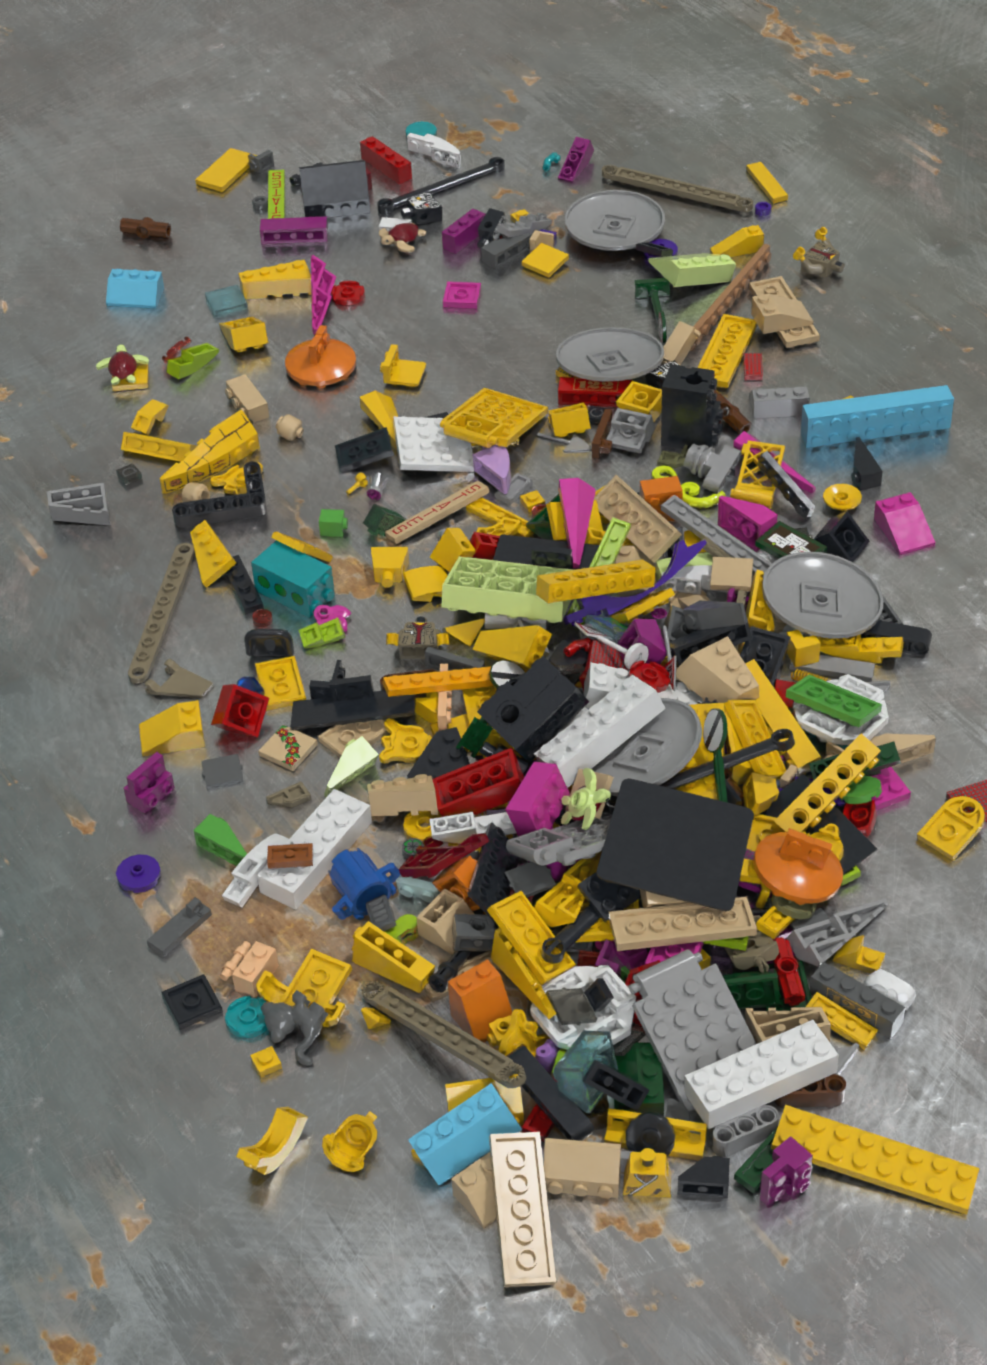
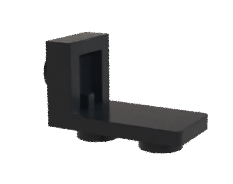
[309,659,346,699]

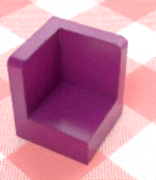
[595,939,625,977]

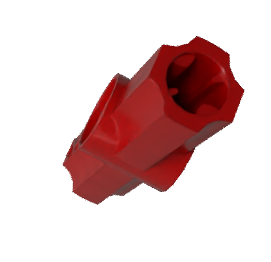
[773,937,805,1006]

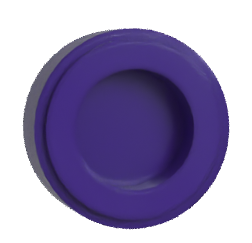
[755,202,772,216]

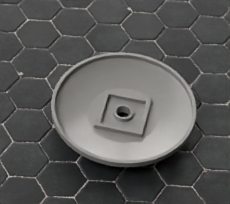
[565,190,665,250]
[556,327,664,381]
[762,552,884,638]
[592,698,702,796]

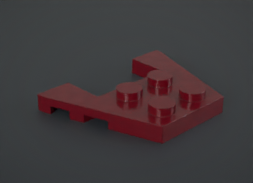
[398,833,489,879]

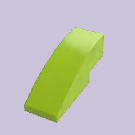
[166,343,219,379]

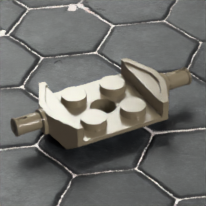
[724,915,779,973]

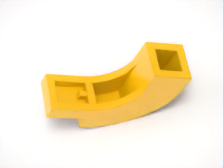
[236,1107,308,1175]

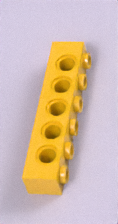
[536,559,656,603]
[770,733,881,835]

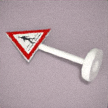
[574,622,649,670]

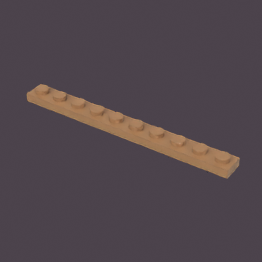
[690,244,772,351]

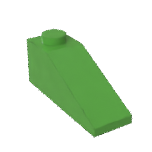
[193,814,247,866]

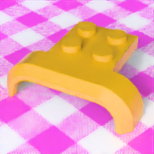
[256,949,352,1027]

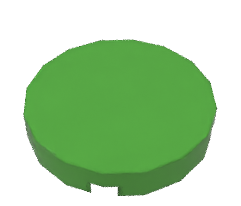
[839,776,882,804]

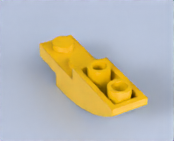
[818,634,904,664]

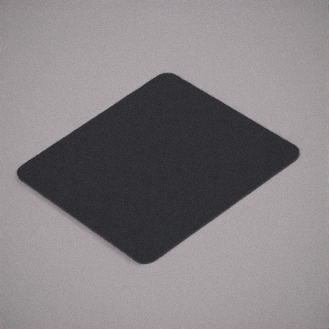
[596,778,754,911]

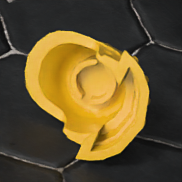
[322,1111,377,1172]

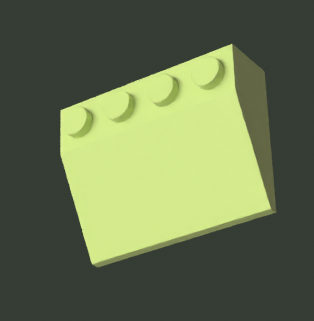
[648,253,736,287]

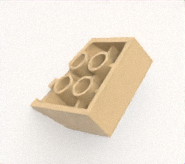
[676,637,759,708]

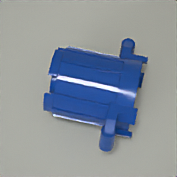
[328,848,401,920]

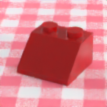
[211,684,270,738]

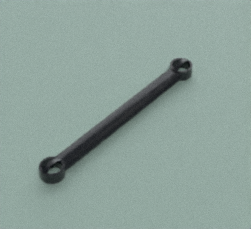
[377,157,505,214]
[606,729,795,815]
[541,904,601,964]

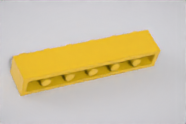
[745,659,821,777]

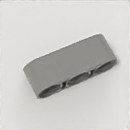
[712,1105,779,1157]

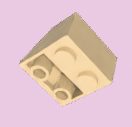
[416,889,475,955]

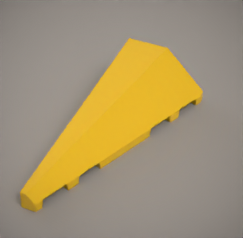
[359,390,398,450]
[737,570,775,655]
[535,851,602,927]
[490,927,557,1019]

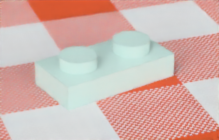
[396,875,440,903]

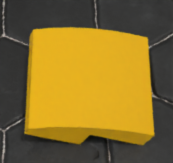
[403,566,447,602]

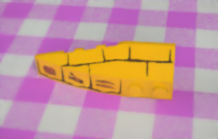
[159,410,260,494]

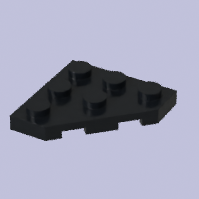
[407,727,470,779]

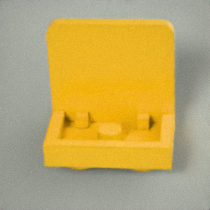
[380,344,426,387]

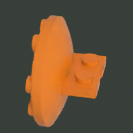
[285,325,356,388]
[753,828,843,905]

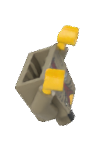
[793,226,845,277]
[386,616,450,659]

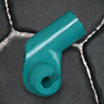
[542,152,561,171]

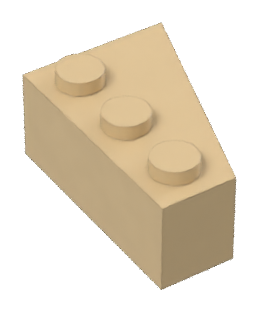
[367,774,438,816]

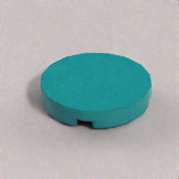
[405,121,437,138]
[225,996,268,1038]

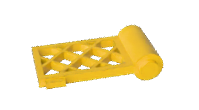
[730,440,785,509]

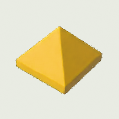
[361,1007,391,1029]

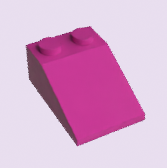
[874,492,936,555]
[718,496,778,553]

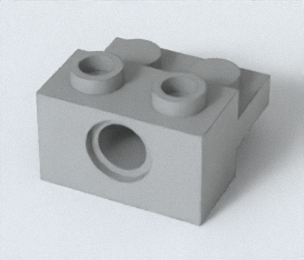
[606,408,655,454]

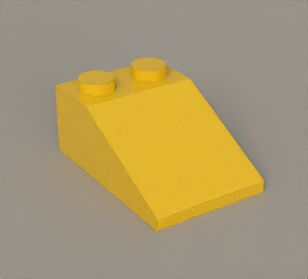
[219,316,268,352]
[139,700,205,757]

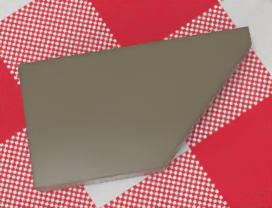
[266,781,312,808]

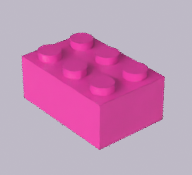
[505,762,570,837]

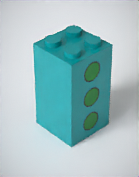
[251,540,335,618]

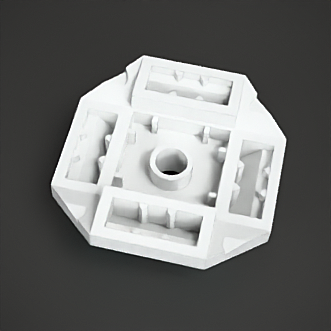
[793,674,889,750]
[530,965,636,1058]

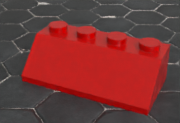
[432,748,524,817]

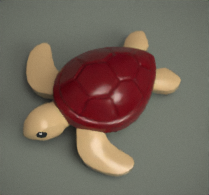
[379,223,426,253]

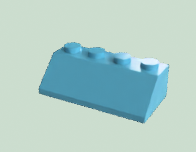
[408,1083,522,1186]

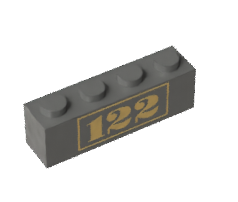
[810,962,905,1040]

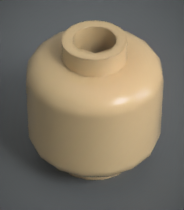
[275,414,304,441]
[182,482,210,502]

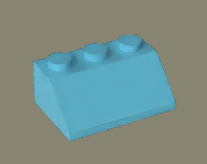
[106,269,164,309]

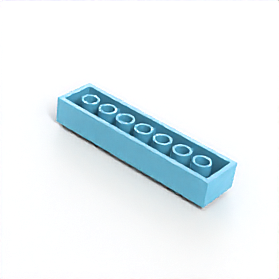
[801,385,954,448]

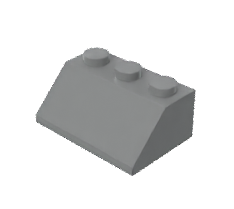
[749,386,810,419]

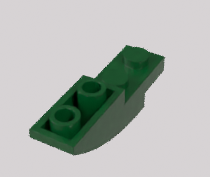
[809,741,901,780]

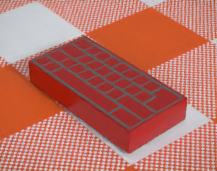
[744,353,763,380]

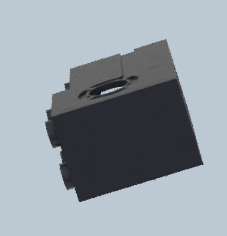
[661,364,723,449]
[477,656,589,763]

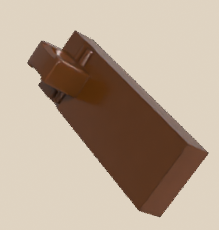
[592,409,612,459]

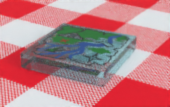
[585,615,628,640]

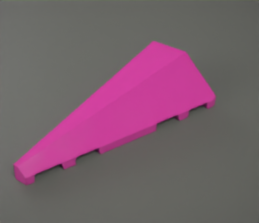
[311,255,336,335]
[733,431,816,493]
[558,478,596,568]

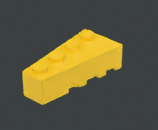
[238,259,312,299]

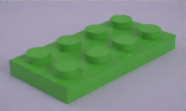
[786,675,882,727]

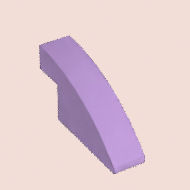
[472,444,511,494]

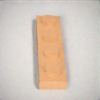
[438,664,452,731]

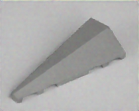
[786,898,889,966]

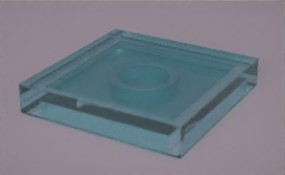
[205,285,248,316]

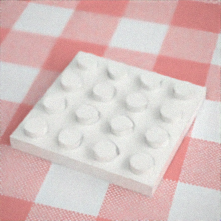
[393,416,474,472]

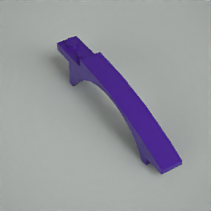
[563,540,707,626]

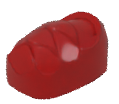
[843,800,877,838]

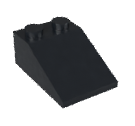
[740,626,791,689]

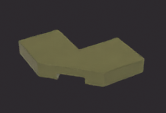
[657,445,689,469]

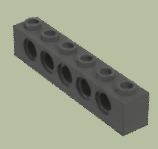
[452,914,593,952]

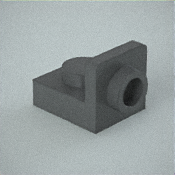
[248,150,274,174]

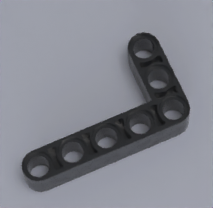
[172,461,267,528]

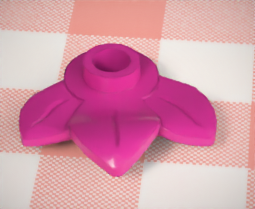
[314,605,351,632]

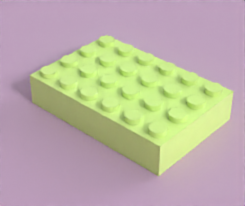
[442,556,572,623]

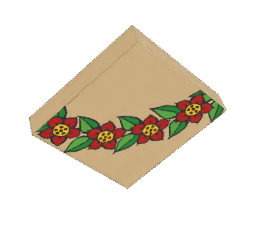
[258,725,318,771]

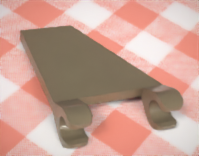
[145,659,213,698]

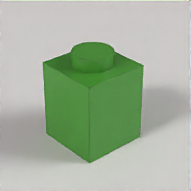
[319,509,348,537]

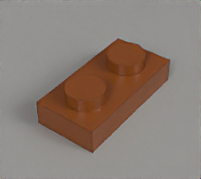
[267,843,313,869]

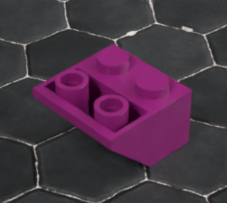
[617,619,667,664]

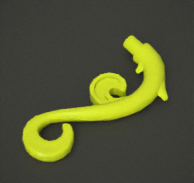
[651,466,726,508]

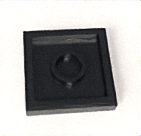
[161,974,223,1030]

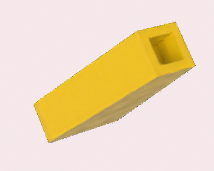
[472,625,552,670]
[352,921,435,994]

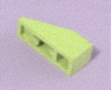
[324,736,378,797]

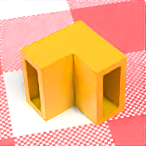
[786,630,821,667]

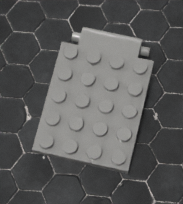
[506,810,612,866]
[628,949,756,1112]

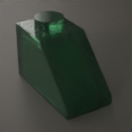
[363,504,407,536]

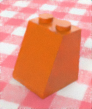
[448,959,512,1043]

